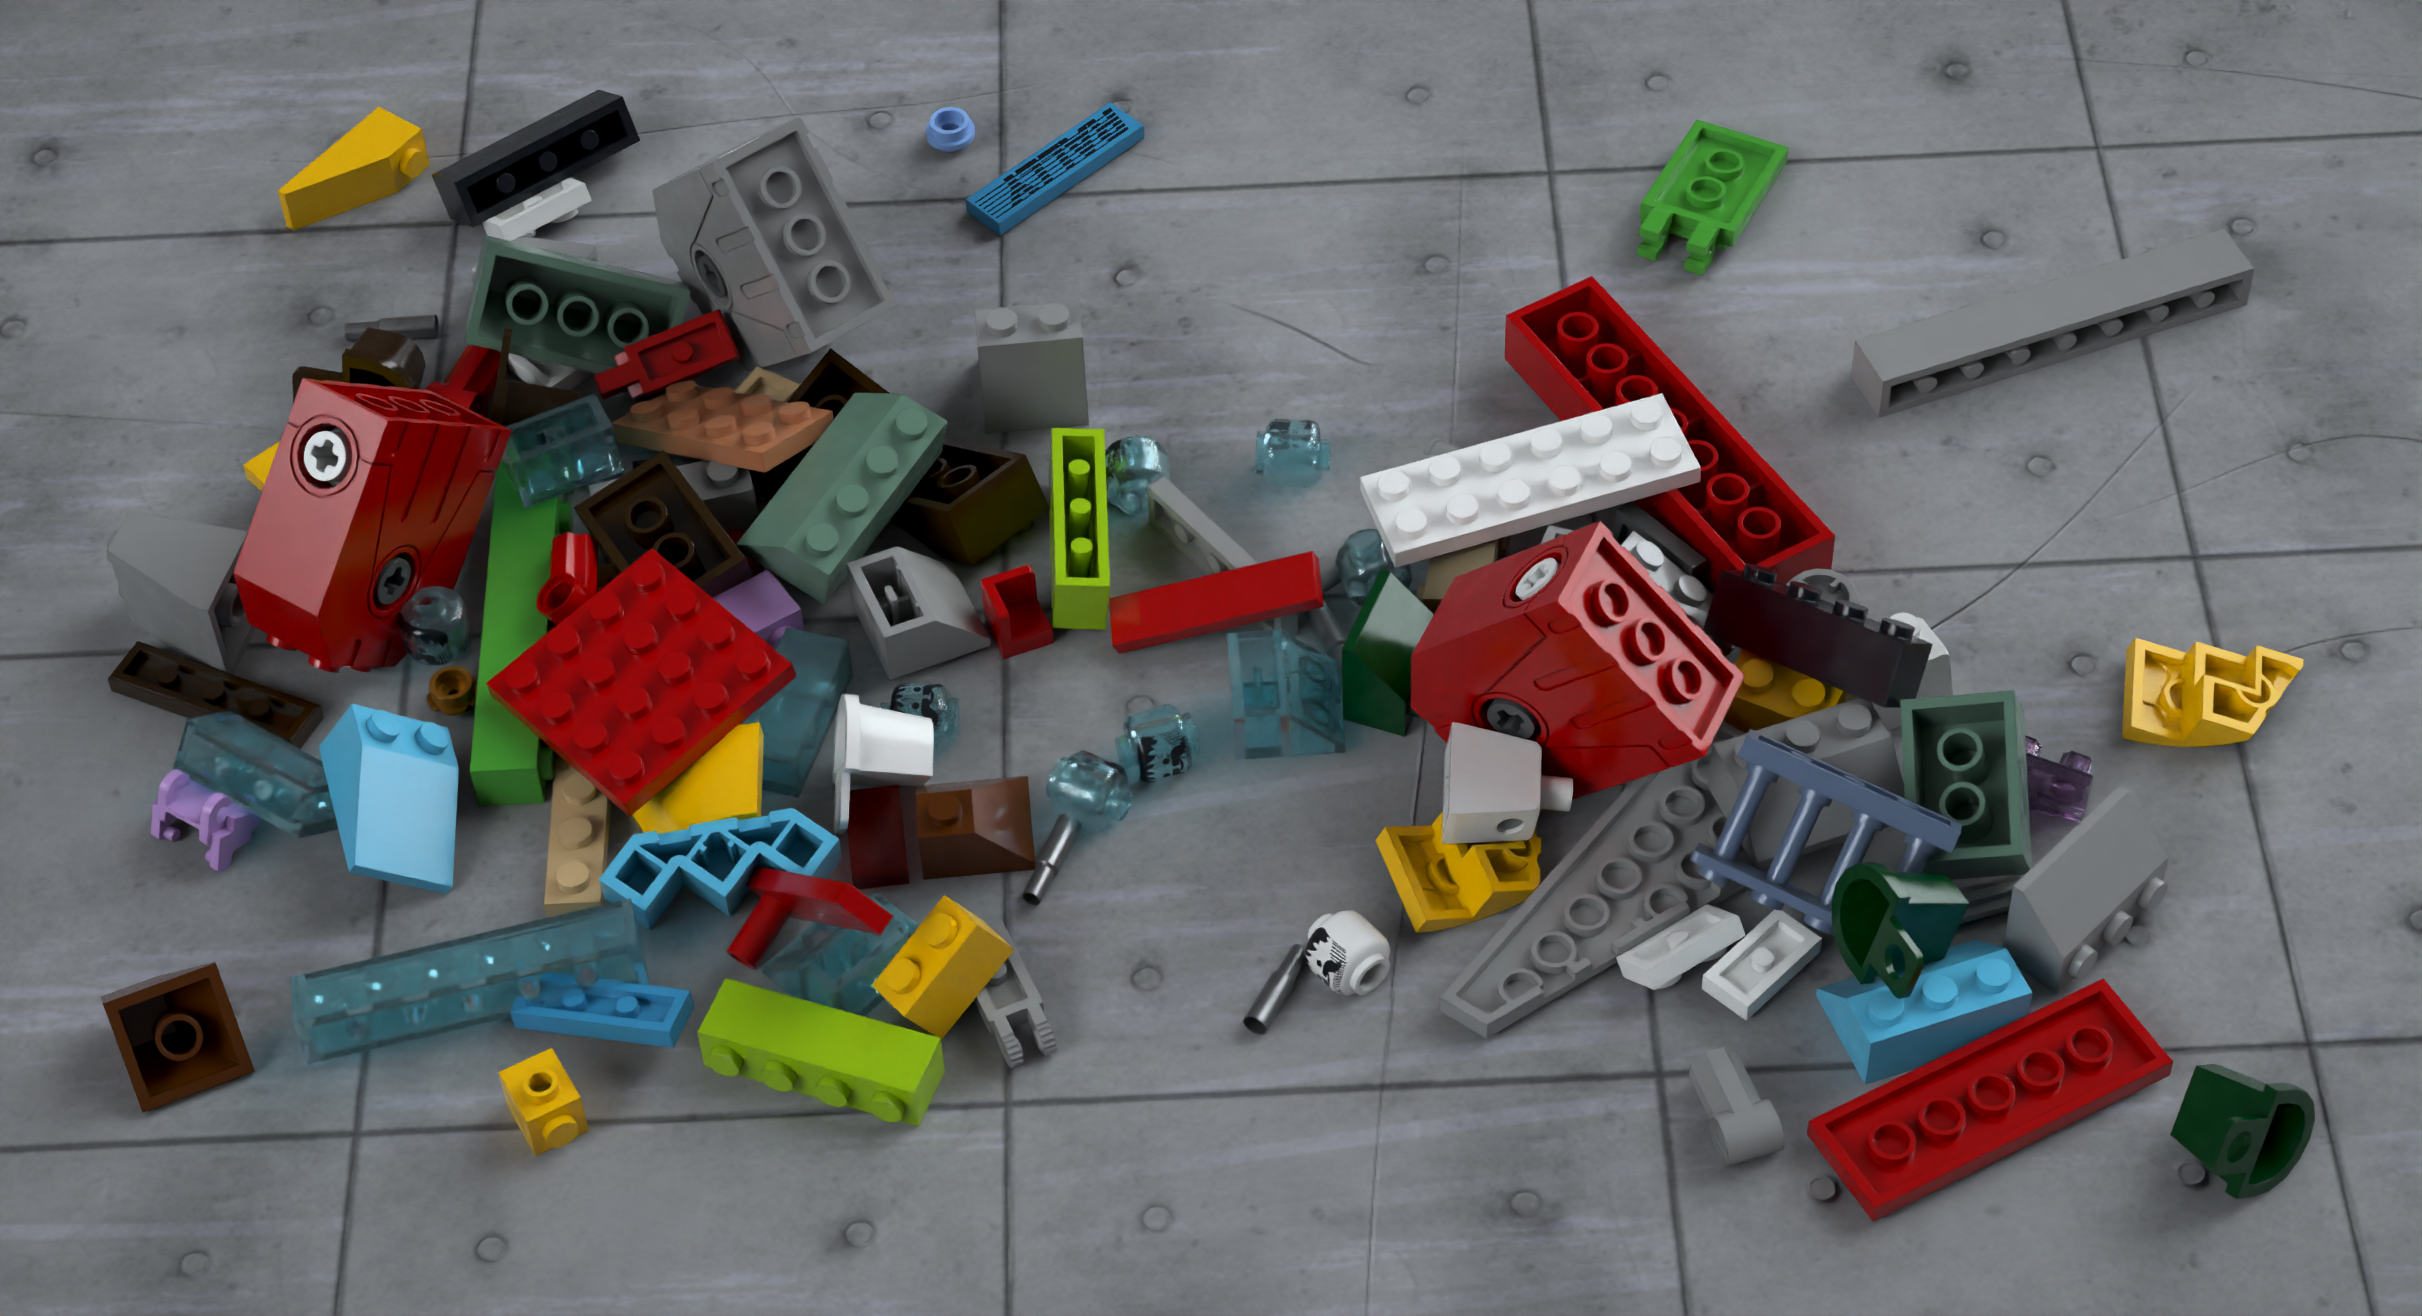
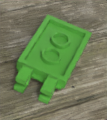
[1637,120,1789,276]

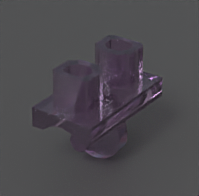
[2025,735,2094,823]

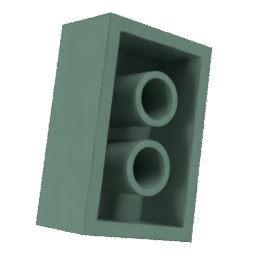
[1900,690,2032,880]

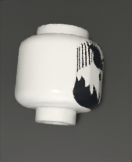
[1305,910,1390,996]

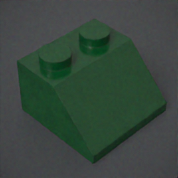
[1342,570,1434,737]

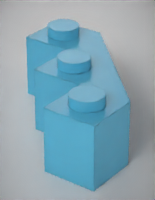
[598,808,842,930]

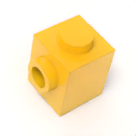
[498,1048,589,1156]

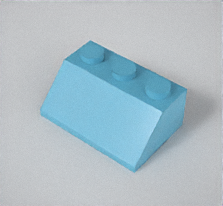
[1816,939,2033,1085]

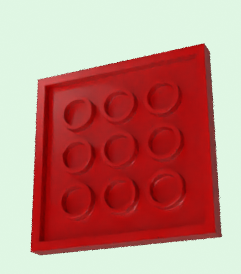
[486,548,797,817]

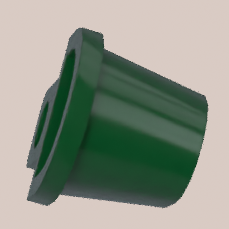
[1831,862,1969,999]
[2170,1064,2315,1199]

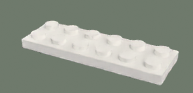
[1360,393,1701,568]

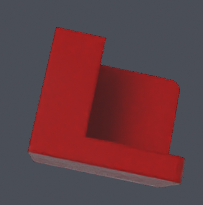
[980,565,1054,659]

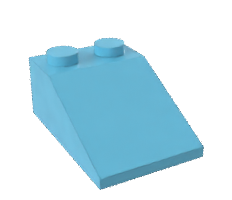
[319,704,459,894]

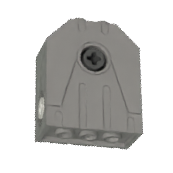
[652,117,898,372]

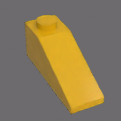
[277,107,430,230]

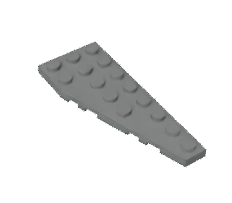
[1439,721,1770,1039]

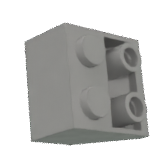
[846,546,991,680]

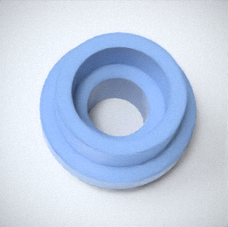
[926,107,975,152]

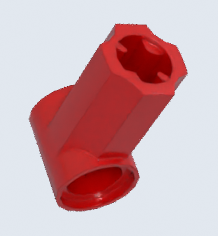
[426,345,509,418]
[536,531,598,626]

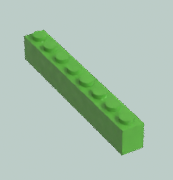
[470,442,576,806]

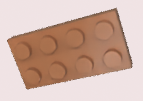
[611,380,834,473]

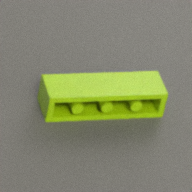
[1048,428,1110,630]
[697,978,945,1127]

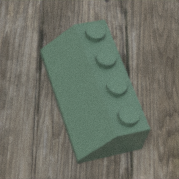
[464,235,691,374]
[736,393,948,605]

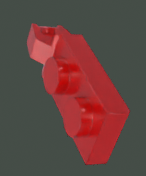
[594,309,740,400]

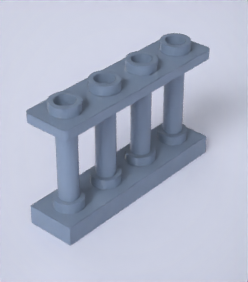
[1690,729,1962,935]

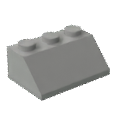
[1708,698,1904,869]
[2003,785,2169,994]

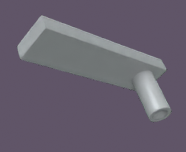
[1147,476,1341,644]

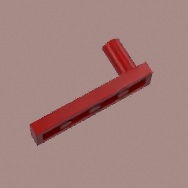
[726,867,893,970]

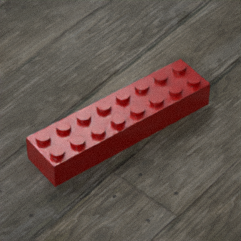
[1505,276,1835,591]

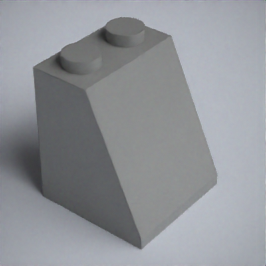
[974,300,1089,434]
[106,511,256,675]

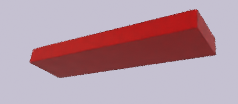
[1109,551,1324,654]

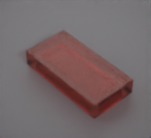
[847,785,910,890]

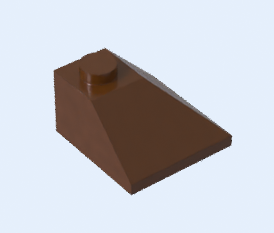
[915,776,1036,880]
[101,962,255,1113]

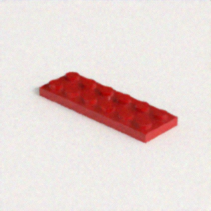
[1807,978,2173,1222]

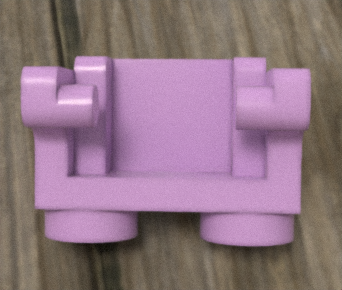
[151,769,260,873]

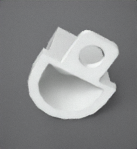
[832,694,934,835]

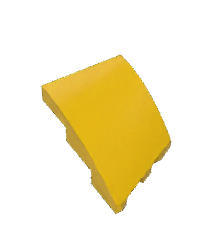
[2122,638,2304,747]
[632,722,764,834]
[1375,809,1542,933]

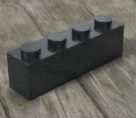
[432,89,641,227]
[1703,563,1933,708]

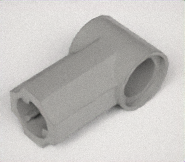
[1689,1046,1784,1166]

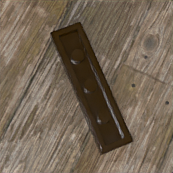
[108,641,324,756]

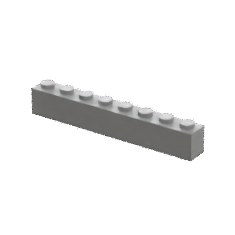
[1851,229,2255,418]

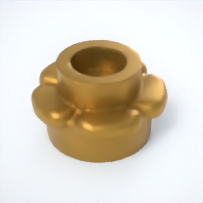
[427,666,477,716]

